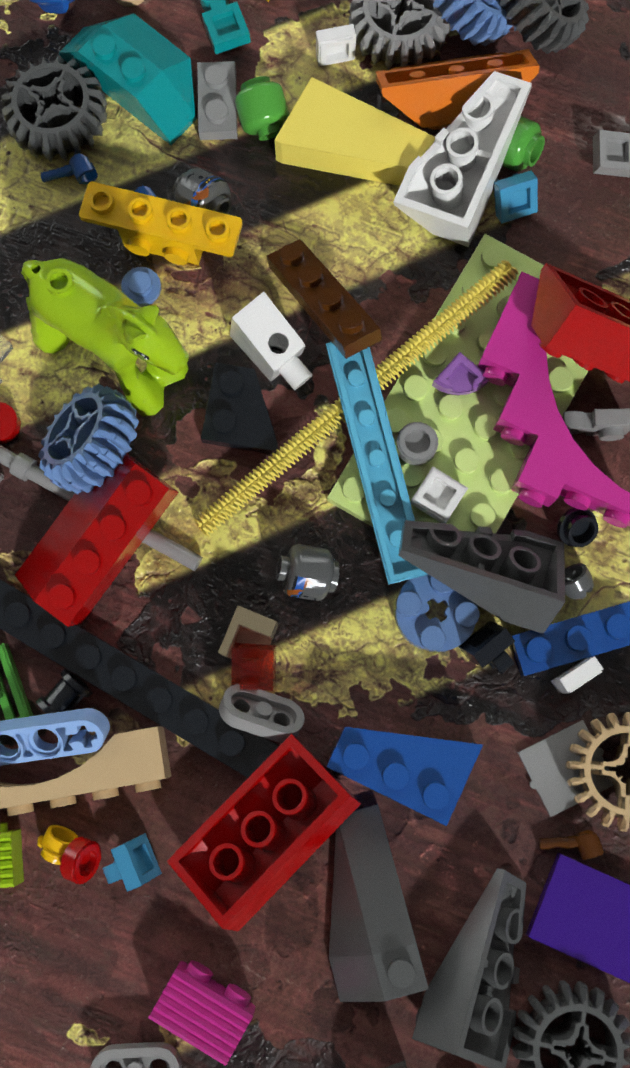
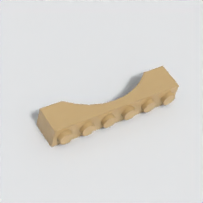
[0,726,171,816]

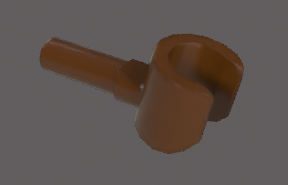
[539,830,604,860]

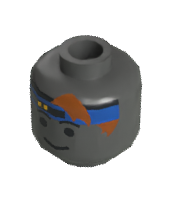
[172,167,231,214]
[276,544,340,601]

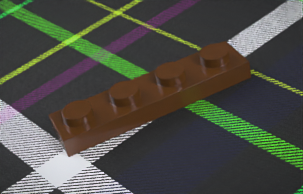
[267,239,382,359]

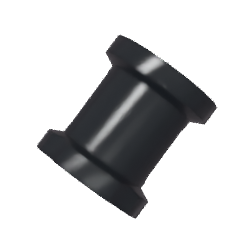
[36,669,93,714]

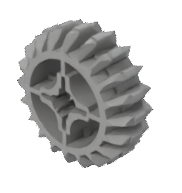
[349,0,450,70]

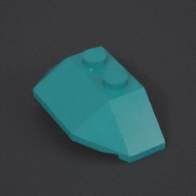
[59,13,196,146]

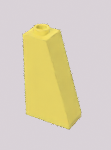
[274,77,435,186]

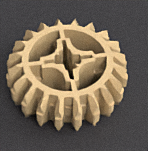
[565,712,630,832]

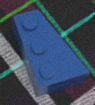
[326,726,483,826]

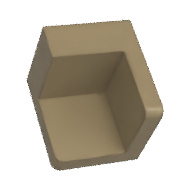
[218,605,278,670]

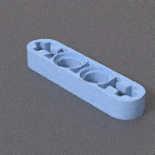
[0,708,110,766]

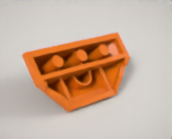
[375,49,539,130]

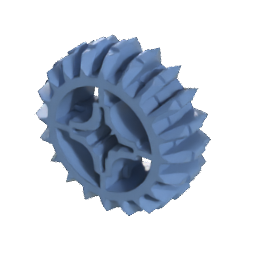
[433,0,514,46]
[38,384,139,494]

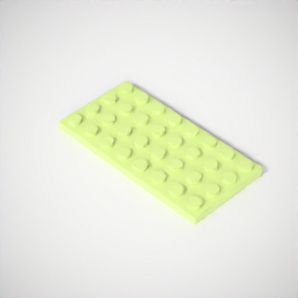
[327,234,588,534]

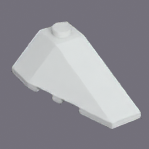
[393,71,532,247]

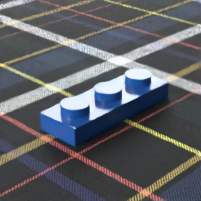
[511,601,630,677]

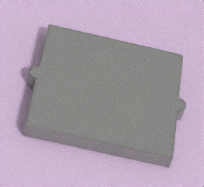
[517,720,614,817]

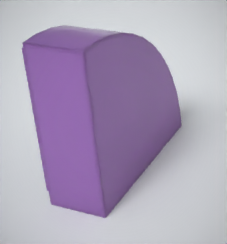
[432,352,489,395]

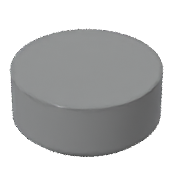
[396,422,438,465]

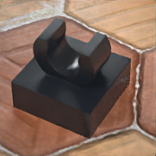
[459,621,515,674]

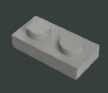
[197,61,238,140]

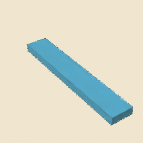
[326,342,429,585]

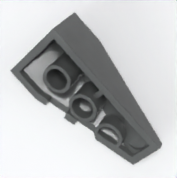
[398,520,565,634]
[329,804,429,1002]
[412,868,526,1068]

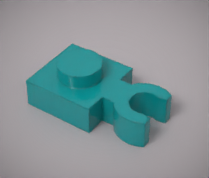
[200,0,251,54]

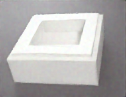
[316,24,356,66]
[410,467,468,524]
[551,656,603,694]

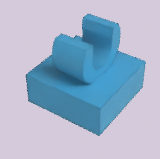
[494,170,538,224]
[102,833,162,892]

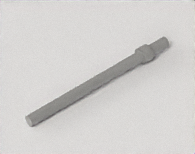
[0,445,203,571]

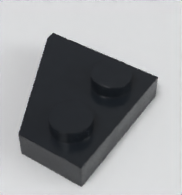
[201,363,279,454]

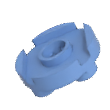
[395,575,480,652]

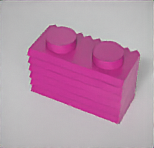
[148,960,256,1066]

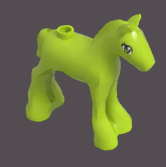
[21,258,189,417]

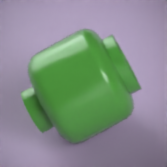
[235,76,290,141]
[502,116,545,172]

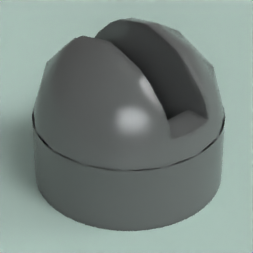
[565,563,594,600]

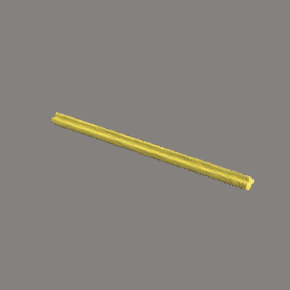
[193,260,519,537]

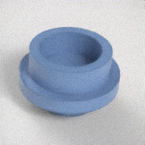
[121,267,161,306]

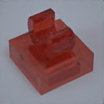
[231,643,276,691]

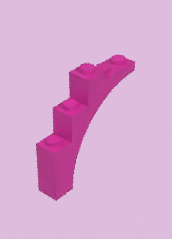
[478,272,630,528]

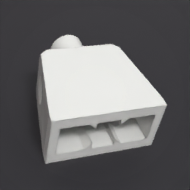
[230,292,313,391]

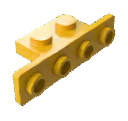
[79,181,243,265]

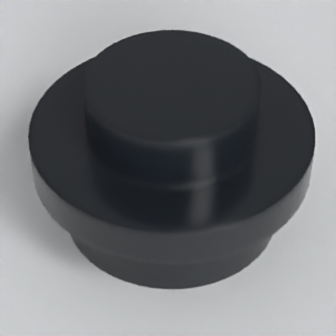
[557,508,598,547]

